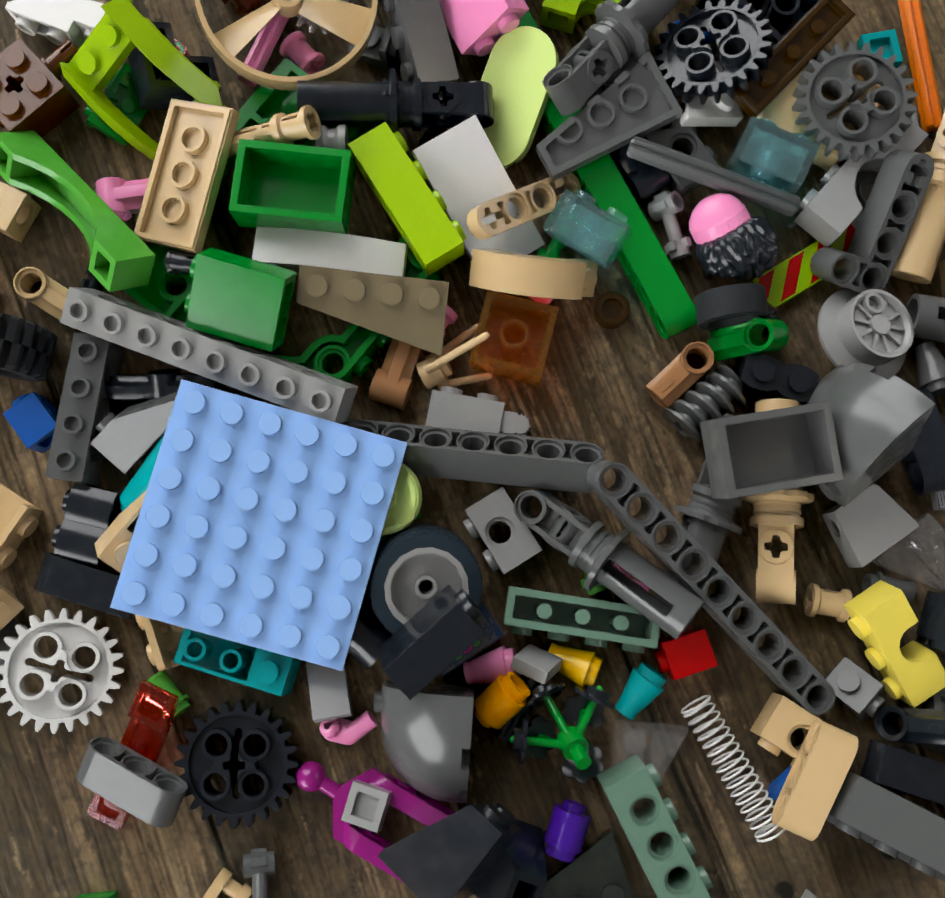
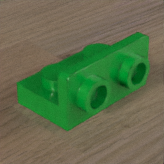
[84,62,149,148]

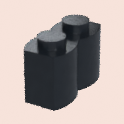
[735,353,819,405]
[52,483,122,566]

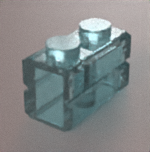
[543,189,631,269]

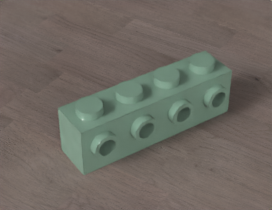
[503,586,660,654]

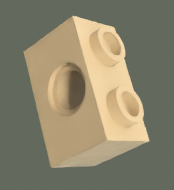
[750,692,821,766]

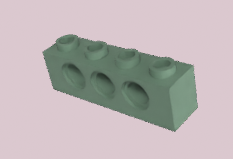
[596,754,713,898]

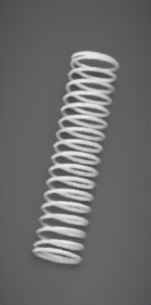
[681,695,786,843]

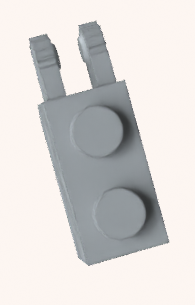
[425,386,531,436]

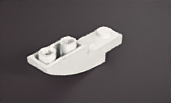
[5,0,128,59]

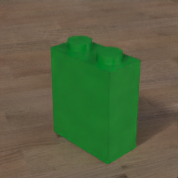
[184,248,297,352]

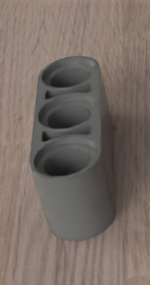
[76,737,188,828]

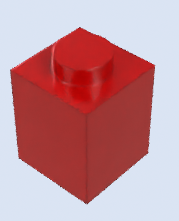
[654,628,718,680]

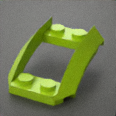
[59,0,226,161]

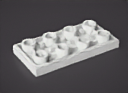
[411,115,545,259]

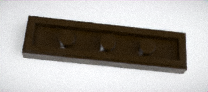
[732,0,856,120]

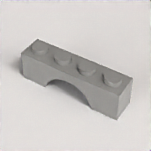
[794,122,929,247]

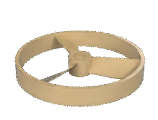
[195,0,378,91]

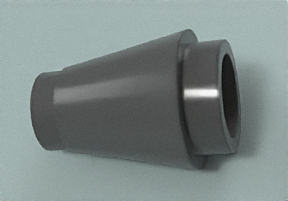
[913,341,945,398]

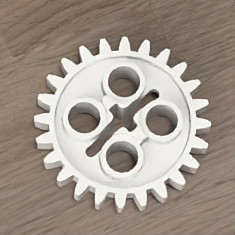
[0,608,125,734]

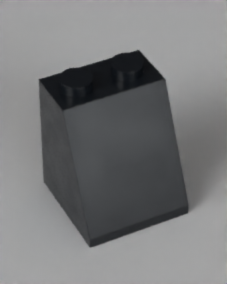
[378,803,521,898]

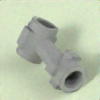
[648,191,692,261]

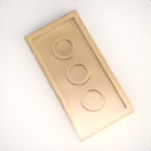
[134,98,240,254]

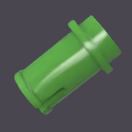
[145,670,191,720]

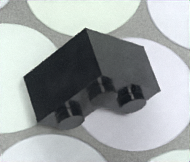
[128,21,221,110]

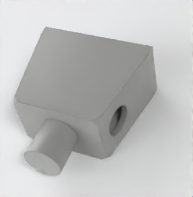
[823,483,919,568]

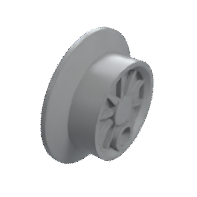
[817,288,914,380]

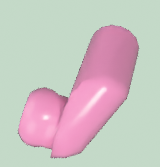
[319,710,378,745]

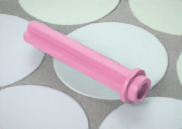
[237,13,289,88]

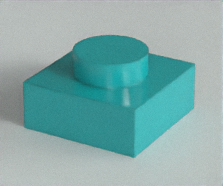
[856,29,903,68]

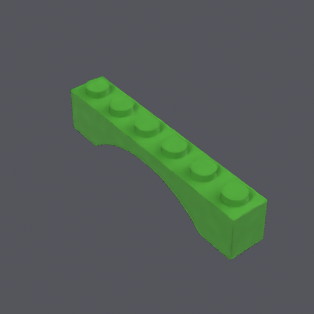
[0,130,156,292]

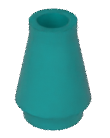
[615,661,667,720]

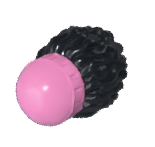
[689,193,780,281]

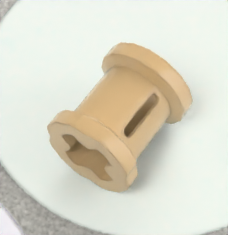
[804,583,852,623]

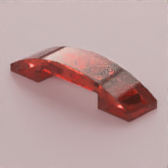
[86,680,179,831]

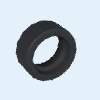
[694,283,769,330]

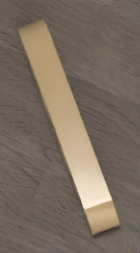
[467,173,581,240]

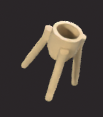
[416,323,493,391]

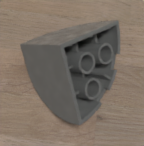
[803,362,935,507]
[374,680,474,803]

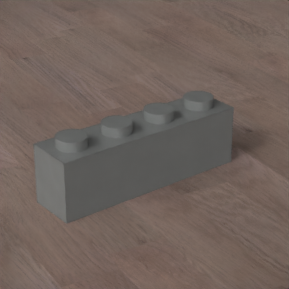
[381,0,459,82]

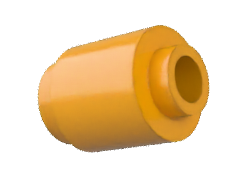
[474,671,531,729]

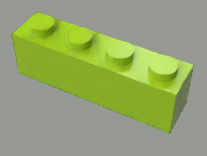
[348,122,467,276]

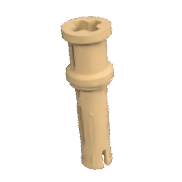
[228,105,321,157]

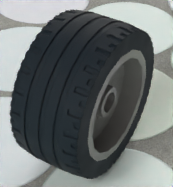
[367,524,483,634]

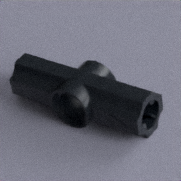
[106,369,224,407]

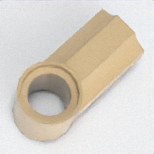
[13,267,75,329]

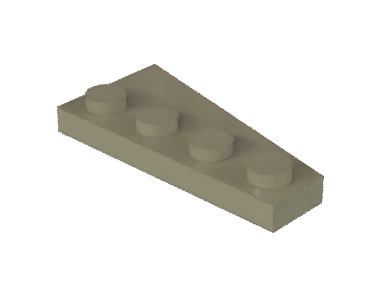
[296,265,449,356]

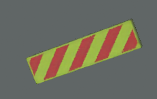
[751,223,855,308]

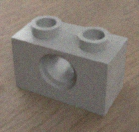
[462,487,542,575]

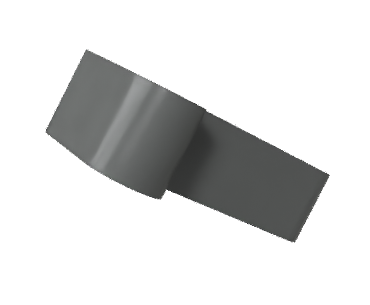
[810,150,934,292]

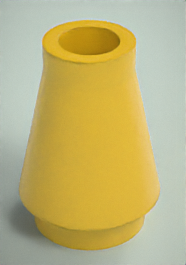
[548,643,603,687]

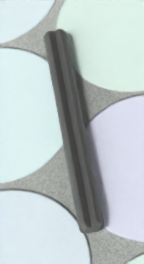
[627,136,801,217]

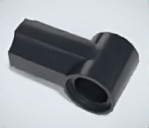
[609,143,671,204]
[874,705,945,746]

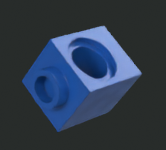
[3,392,58,453]

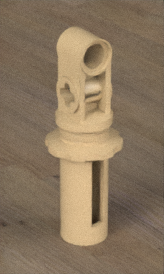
[890,109,945,284]
[741,398,814,605]

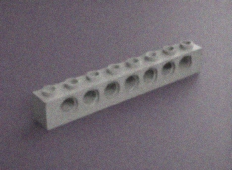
[60,287,358,423]

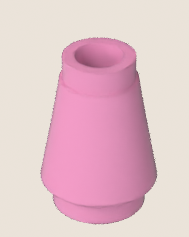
[463,646,521,685]

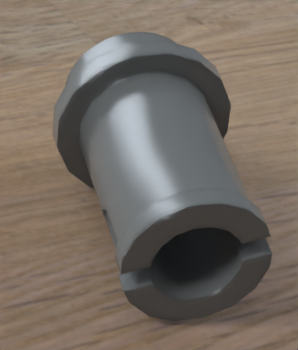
[862,571,916,604]

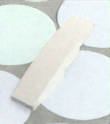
[252,227,408,277]

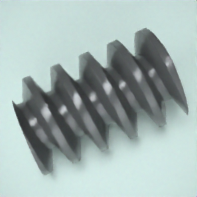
[664,364,746,442]

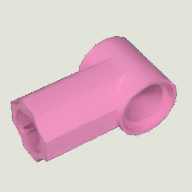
[95,177,149,222]

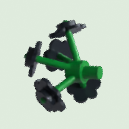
[509,681,616,784]

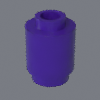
[544,799,591,863]

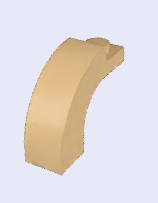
[469,249,598,300]

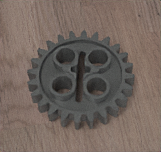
[792,41,918,162]

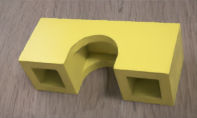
[844,580,945,708]

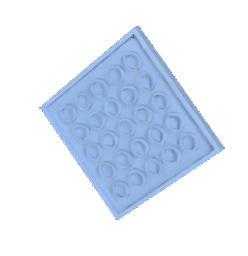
[110,379,407,671]

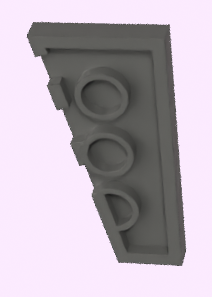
[536,51,683,182]

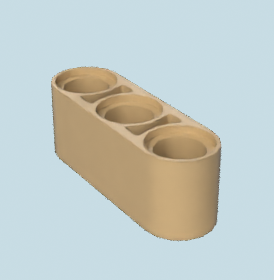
[772,719,858,842]

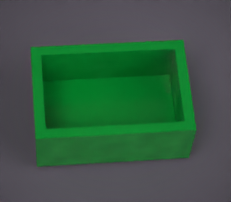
[228,139,356,234]

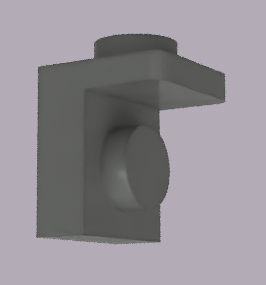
[348,20,399,69]

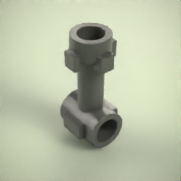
[243,848,275,898]

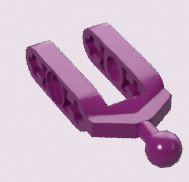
[296,761,455,884]

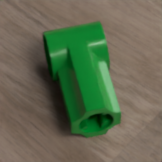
[707,318,789,362]

